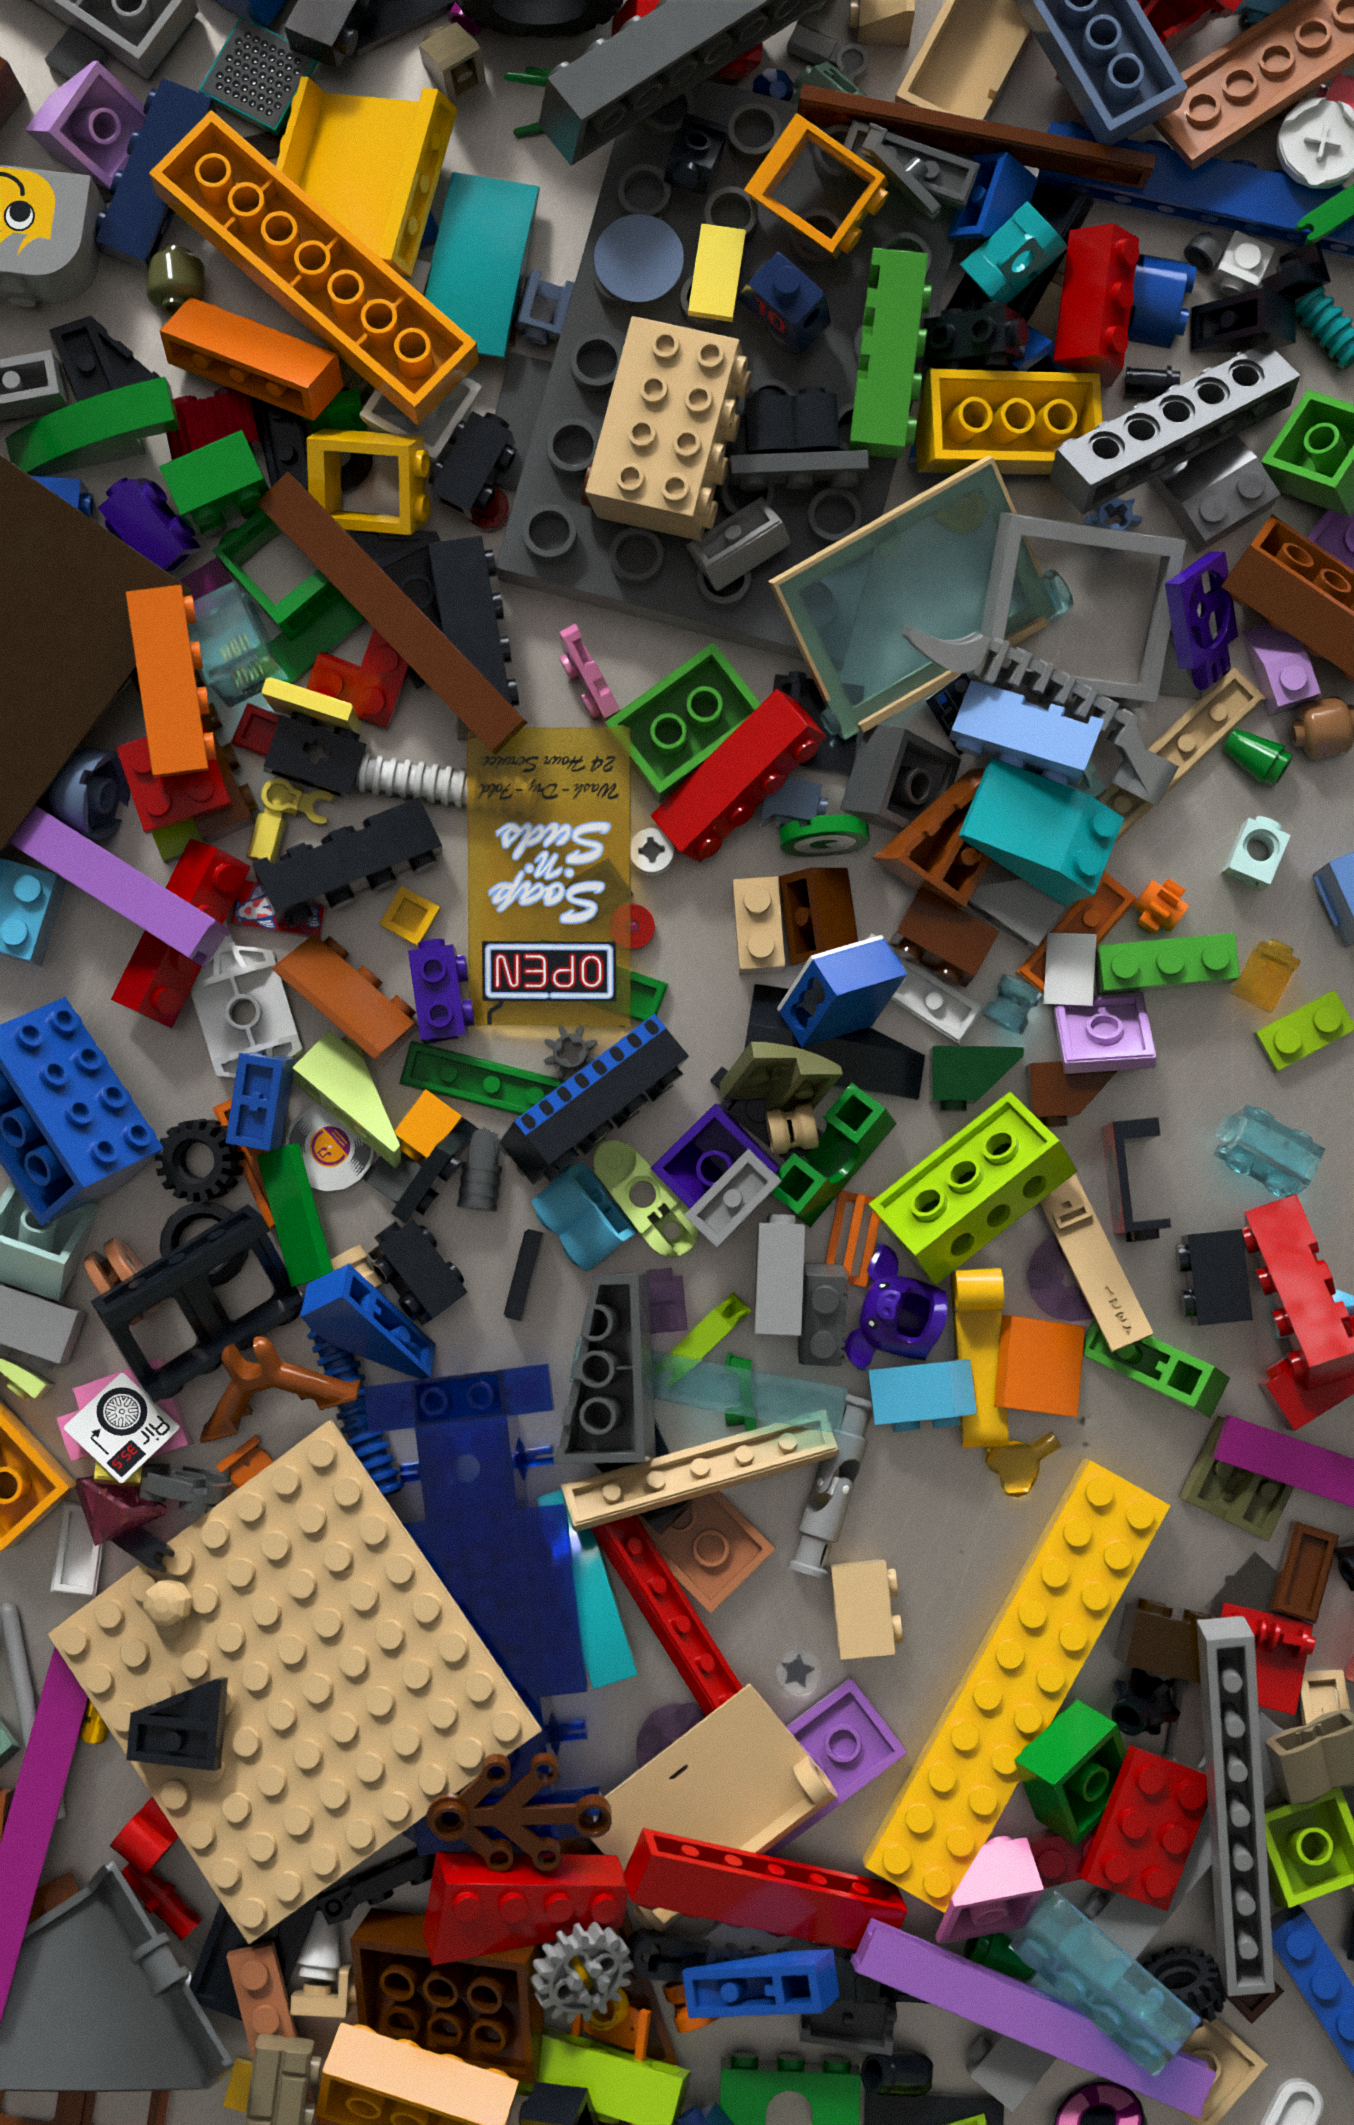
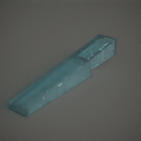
[569,1335,848,1434]

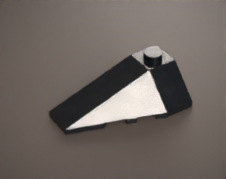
[744,984,925,1100]

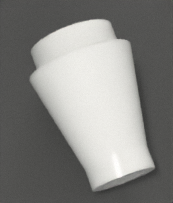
[296,1910,342,1980]

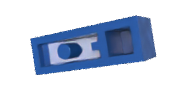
[300,1264,436,1381]
[682,1949,840,2018]

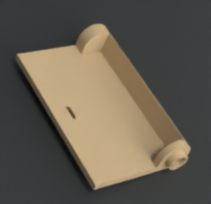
[585,1683,838,1932]

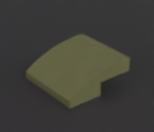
[719,1042,842,1112]
[1179,1416,1294,1542]

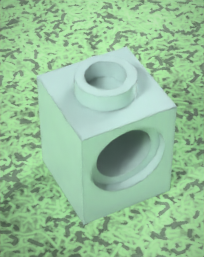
[1221,816,1291,891]

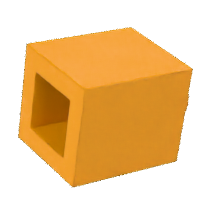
[394,1089,465,1163]

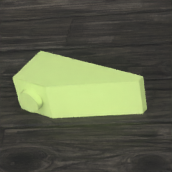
[292,1030,401,1168]

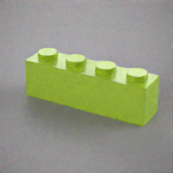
[516,2025,692,2125]

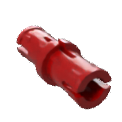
[121,1863,203,1941]

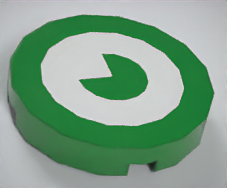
[779,814,870,857]

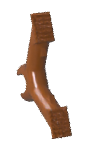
[200,1336,361,1443]

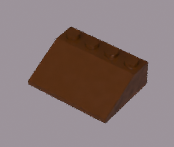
[350,1908,546,2084]

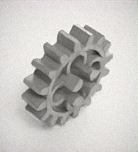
[530,1922,634,2023]

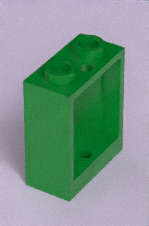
[212,505,343,640]

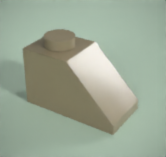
[418,22,486,103]

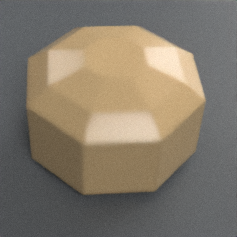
[143,1580,192,1627]

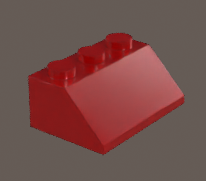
[1053,223,1139,388]

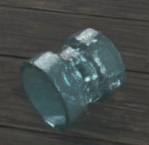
[982,974,1043,1035]

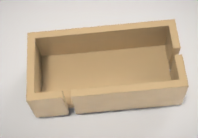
[895,0,1034,121]

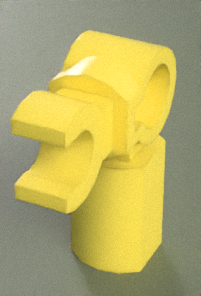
[246,778,334,865]

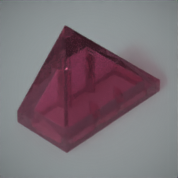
[75,1476,167,1546]

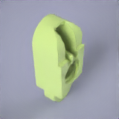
[593,1140,699,1258]

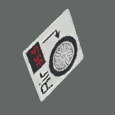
[64,1373,180,1483]

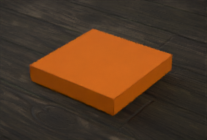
[994,1315,1085,1417]

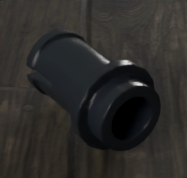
[1124,365,1180,396]

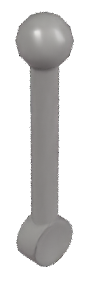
[1160,1678,1189,1762]

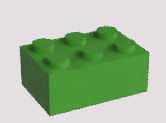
[605,642,761,802]

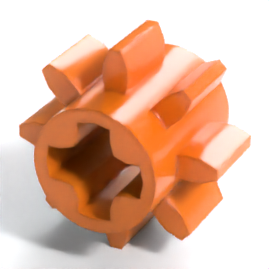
[1133,877,1189,935]

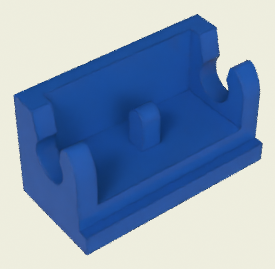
[225,1052,296,1151]

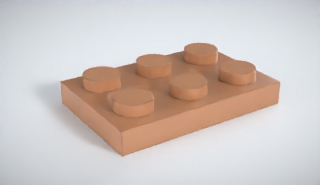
[636,1450,775,1614]

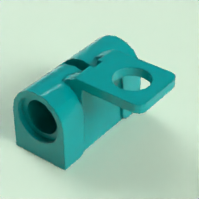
[960,201,1069,304]

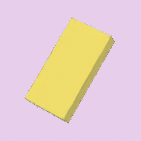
[688,223,746,322]

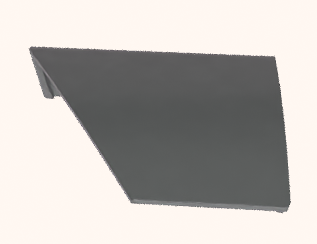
[0,1860,234,2092]

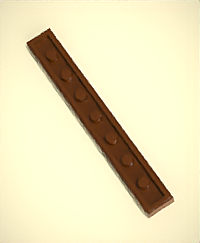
[797,84,1156,189]
[257,471,528,755]

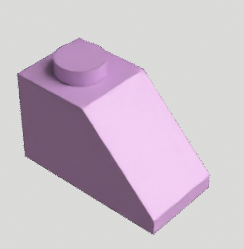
[1241,623,1321,717]

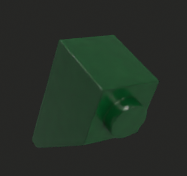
[929,1046,1024,1112]

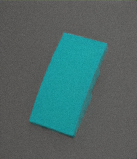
[425,172,540,360]

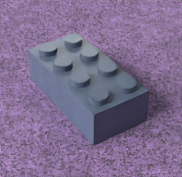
[1014,0,1188,146]

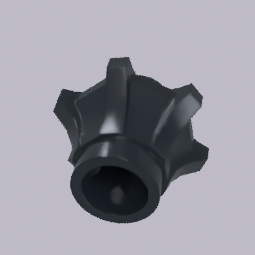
[1111,1668,1181,1736]

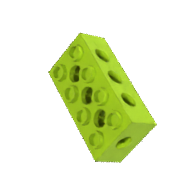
[869,1092,1078,1285]

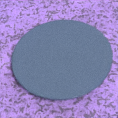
[594,214,684,303]

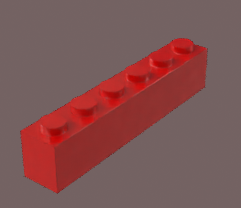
[623,1828,908,1953]

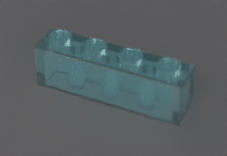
[1008,1890,1202,2077]

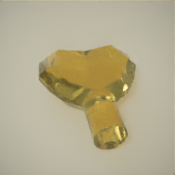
[985,1431,1062,1498]

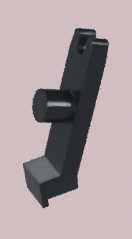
[99,1509,175,1573]

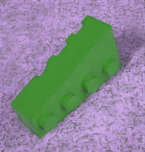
[848,248,932,459]

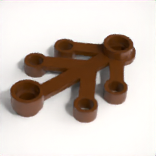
[426,1753,612,1872]

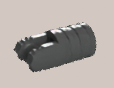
[457,1127,502,1212]

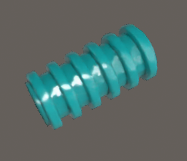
[1295,286,1354,369]

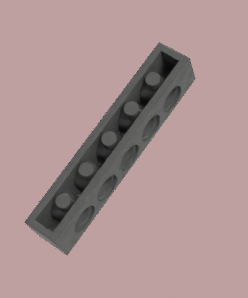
[1050,341,1301,515]

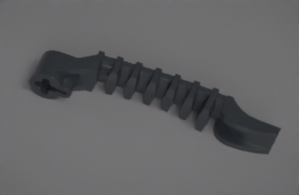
[626,1928,930,2005]

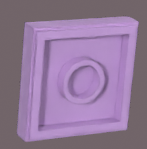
[1053,992,1156,1074]

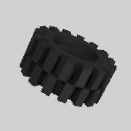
[155,1119,245,1202]
[1136,1947,1226,2032]

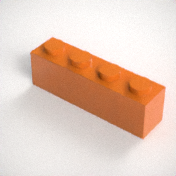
[159,297,344,421]
[126,585,216,779]

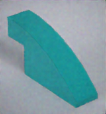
[537,1489,638,1689]

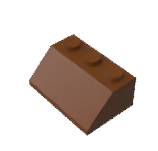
[272,934,419,1067]

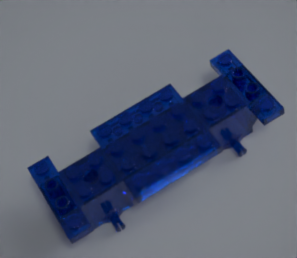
[364,1364,601,1856]

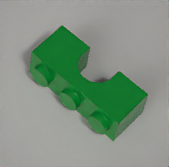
[770,1083,897,1228]
[719,2052,861,2125]

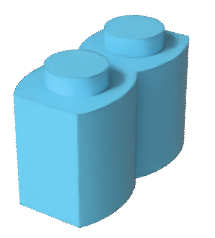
[531,1162,637,1272]

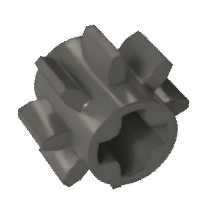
[544,1025,598,1080]

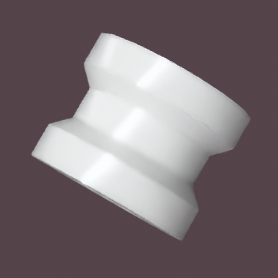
[629,828,674,877]

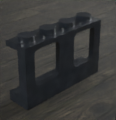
[90,1204,305,1403]

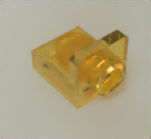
[1230,939,1301,1013]

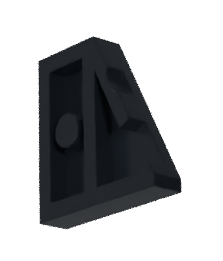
[49,316,160,402]
[391,1119,479,1224]
[126,1677,228,1771]

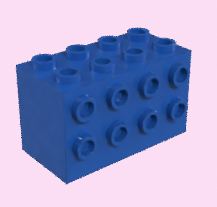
[0,997,164,1227]

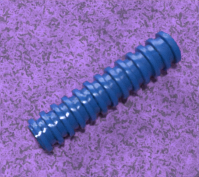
[307,1329,404,1497]

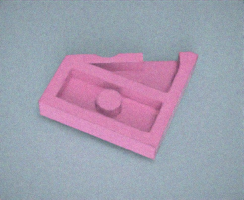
[559,624,620,724]

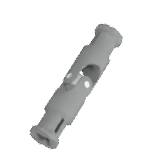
[788,1392,873,1580]

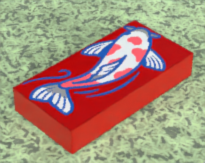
[231,880,327,940]

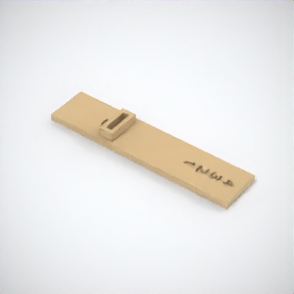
[1039,1174,1154,1353]

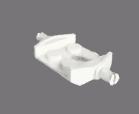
[190,918,305,1080]

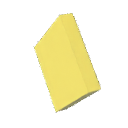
[261,677,362,734]

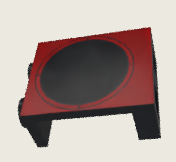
[1101,1117,1171,1242]

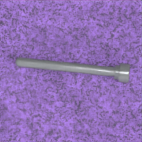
[0,1603,66,1820]

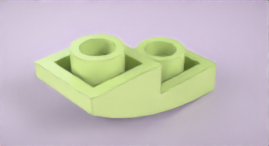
[0,1355,55,1400]

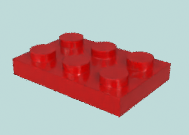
[1080,1745,1208,1911]

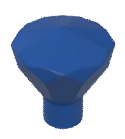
[752,68,794,101]

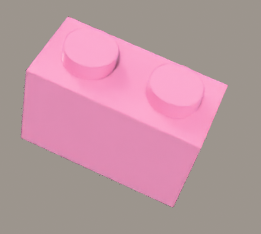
[935,1836,1044,1945]

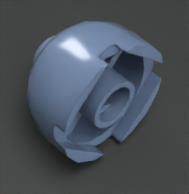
[47,748,131,840]

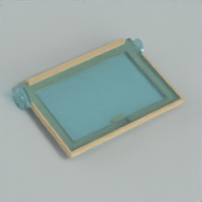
[768,455,1073,740]

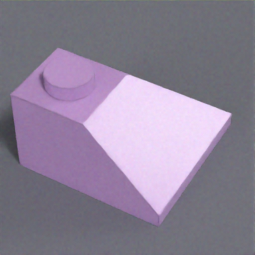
[25,61,147,190]

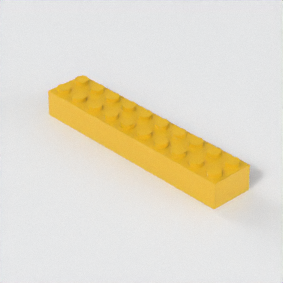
[862,1458,1170,1913]

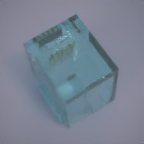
[188,581,289,708]

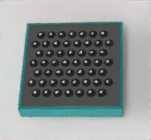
[198,15,319,136]

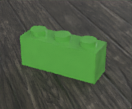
[1095,933,1240,995]

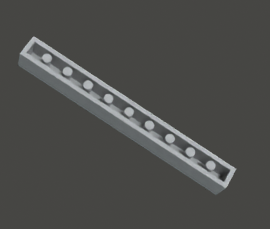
[966,1711,1283,2113]

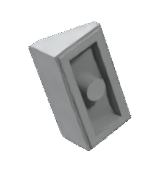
[686,496,791,591]

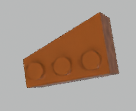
[872,768,992,907]

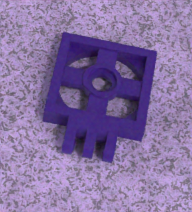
[1165,552,1238,690]

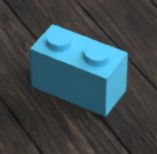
[868,1359,977,1432]

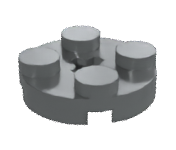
[139,1464,234,1513]

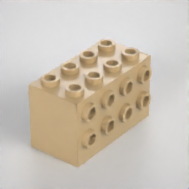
[585,316,752,541]

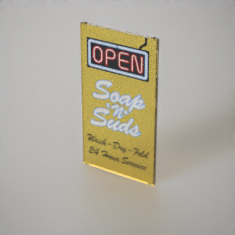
[467,725,631,1028]

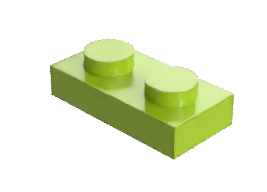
[1253,989,1354,1072]

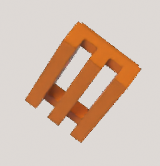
[824,1190,879,1288]

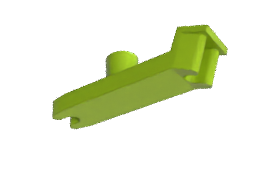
[654,1292,752,1387]

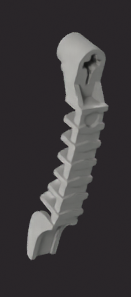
[901,623,1179,806]

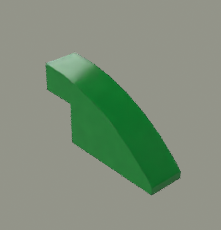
[5,376,180,477]

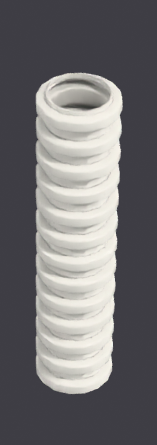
[356,753,538,818]

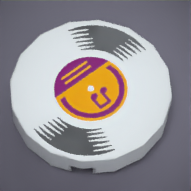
[285,1104,375,1192]

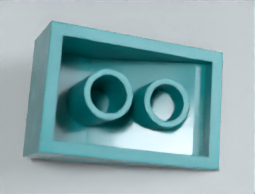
[958,758,1124,906]

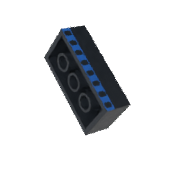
[499,1014,689,1185]

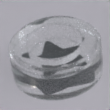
[775,1648,822,1695]

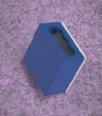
[777,935,908,1048]

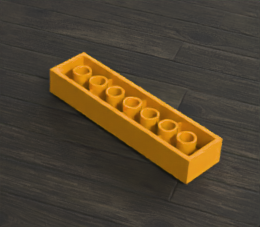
[149,110,479,426]

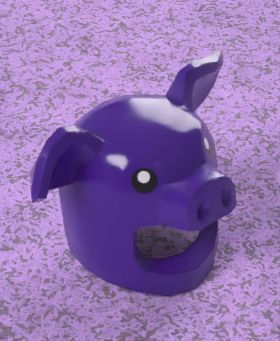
[845,1243,948,1371]

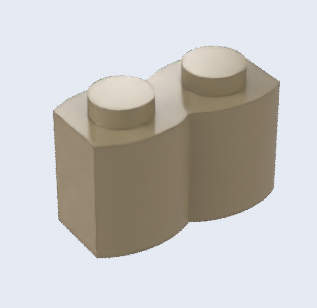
[1265,1709,1354,1804]

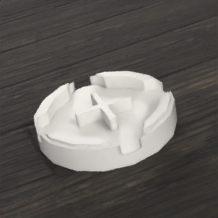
[1277,97,1354,189]

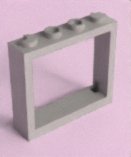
[973,512,1186,708]

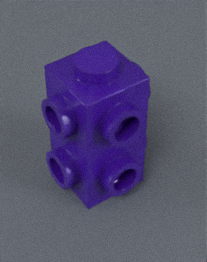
[98,477,201,575]
[408,939,475,1044]

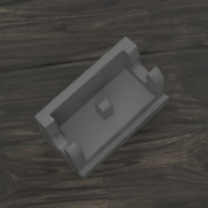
[798,1999,897,2056]

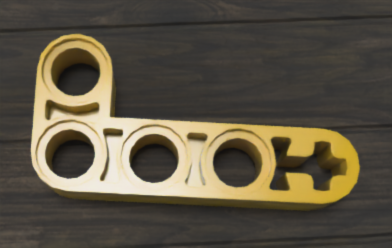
[950,1268,1009,1449]

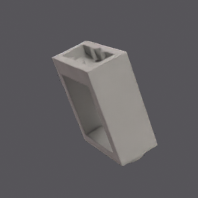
[753,1214,805,1336]

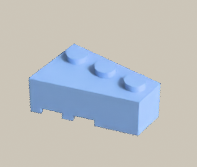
[949,680,1104,787]

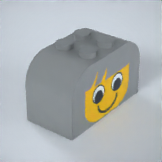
[0,165,107,307]

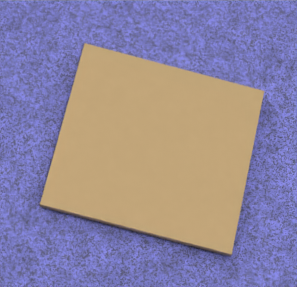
[48,1420,542,1944]

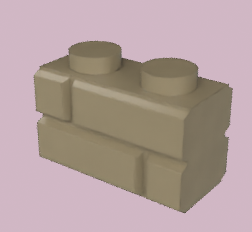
[245,2034,321,2125]

